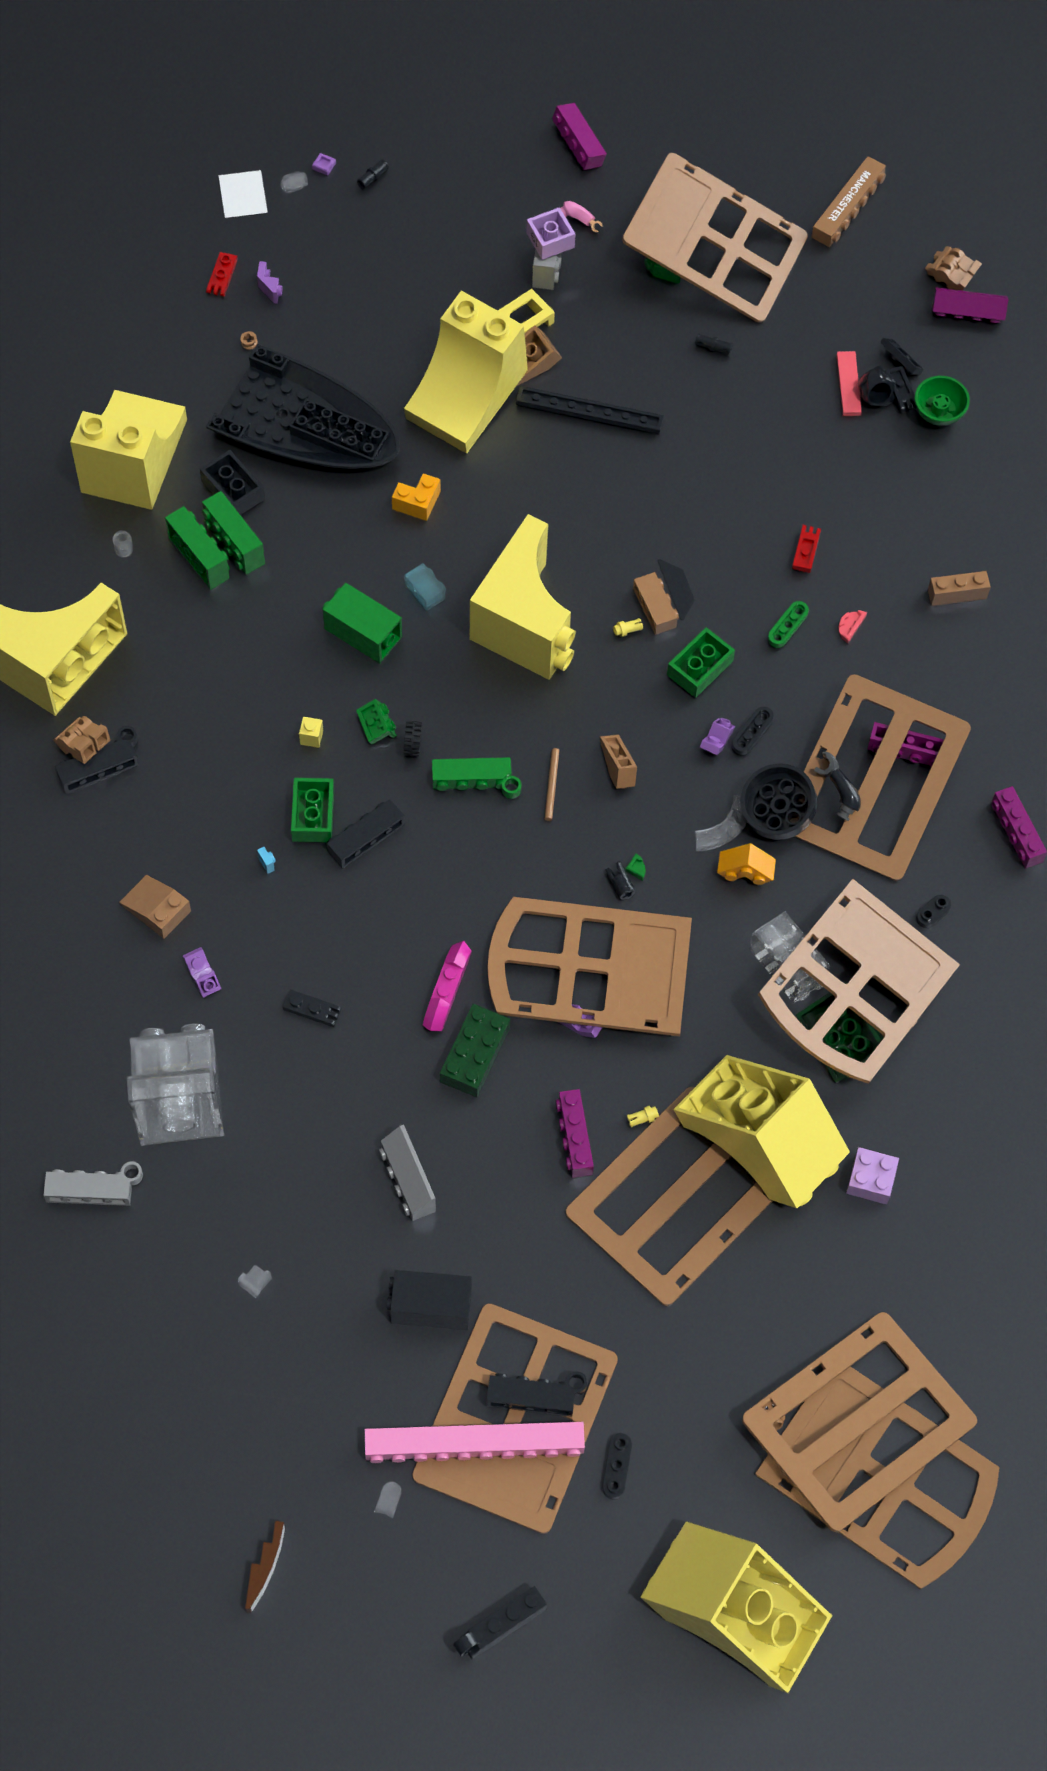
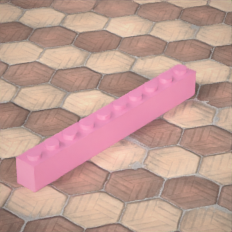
[365,1422,585,1463]

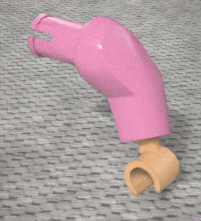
[560,201,603,232]

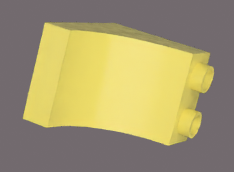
[404,291,528,454]
[70,390,187,510]
[470,514,576,680]
[0,583,127,716]
[673,1055,850,1208]
[641,1522,832,1693]

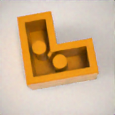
[392,474,441,521]
[717,843,776,885]

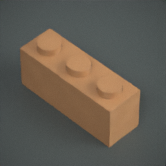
[928,571,991,606]
[633,572,679,635]

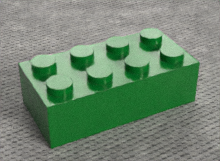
[202,491,265,575]
[165,506,230,590]

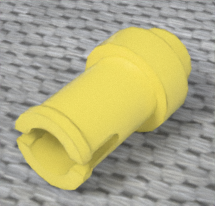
[613,618,643,637]
[627,1106,659,1128]

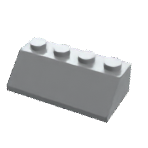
[379,1125,436,1221]

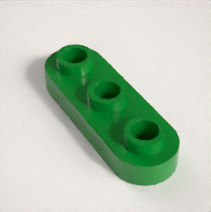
[768,601,809,648]

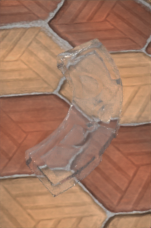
[695,795,747,851]

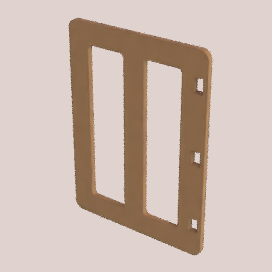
[790,674,971,881]
[566,1087,773,1306]
[742,1312,977,1532]

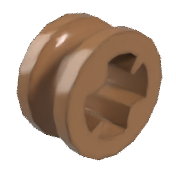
[240,331,258,350]

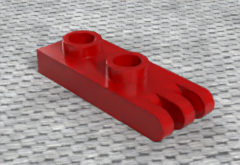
[206,252,238,297]
[792,525,821,573]

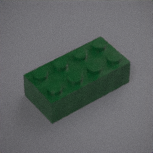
[440,1004,510,1098]

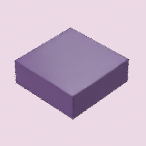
[312,153,336,176]

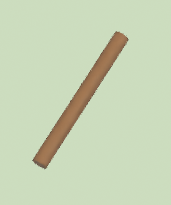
[544,748,559,821]

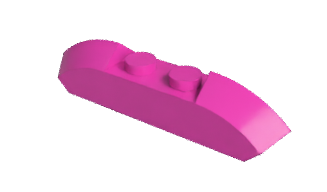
[423,941,471,1031]

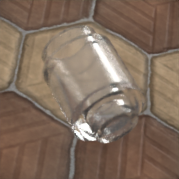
[280,171,308,193]
[113,530,133,557]

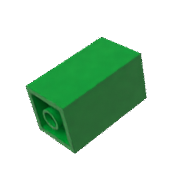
[322,583,402,664]

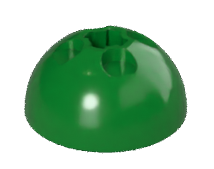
[915,376,970,426]

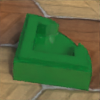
[626,853,646,881]

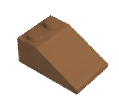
[516,325,562,386]
[119,875,191,939]

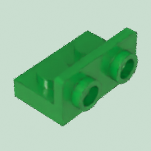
[356,699,396,744]

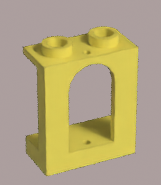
[498,289,555,333]

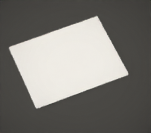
[219,170,267,218]

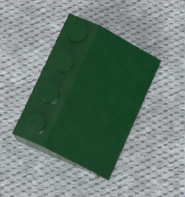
[796,982,894,1083]

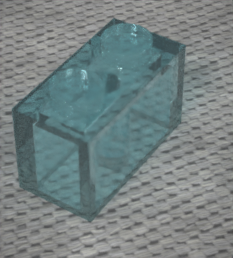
[404,563,446,611]

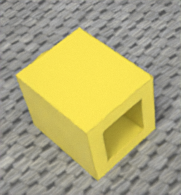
[299,717,323,748]

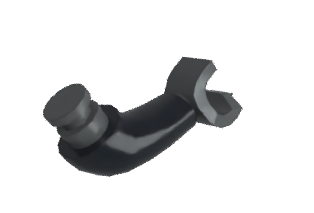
[814,752,861,821]

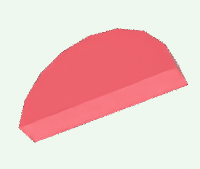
[838,610,867,643]

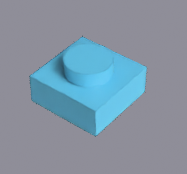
[257,847,276,874]

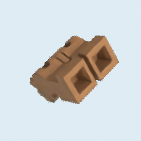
[925,246,982,291]
[53,716,110,764]

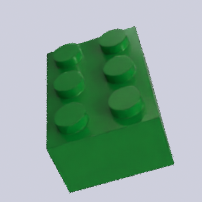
[667,627,735,698]
[291,778,334,842]

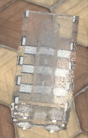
[749,912,830,1003]

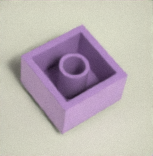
[526,207,575,260]
[846,1147,899,1205]

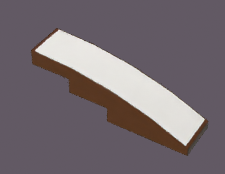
[245,1521,285,1613]

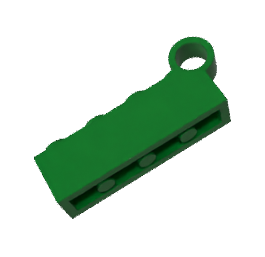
[432,757,521,799]

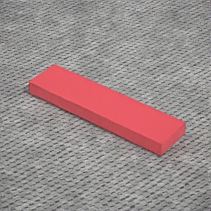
[836,351,862,416]

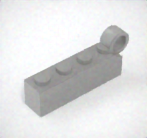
[43,1161,143,1206]

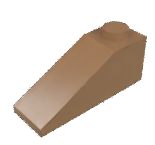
[600,735,637,789]

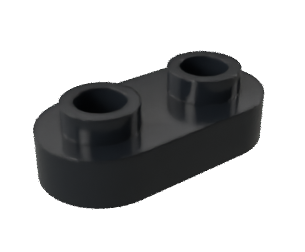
[916,895,951,928]

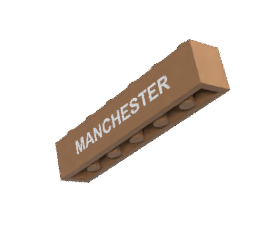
[811,156,886,247]

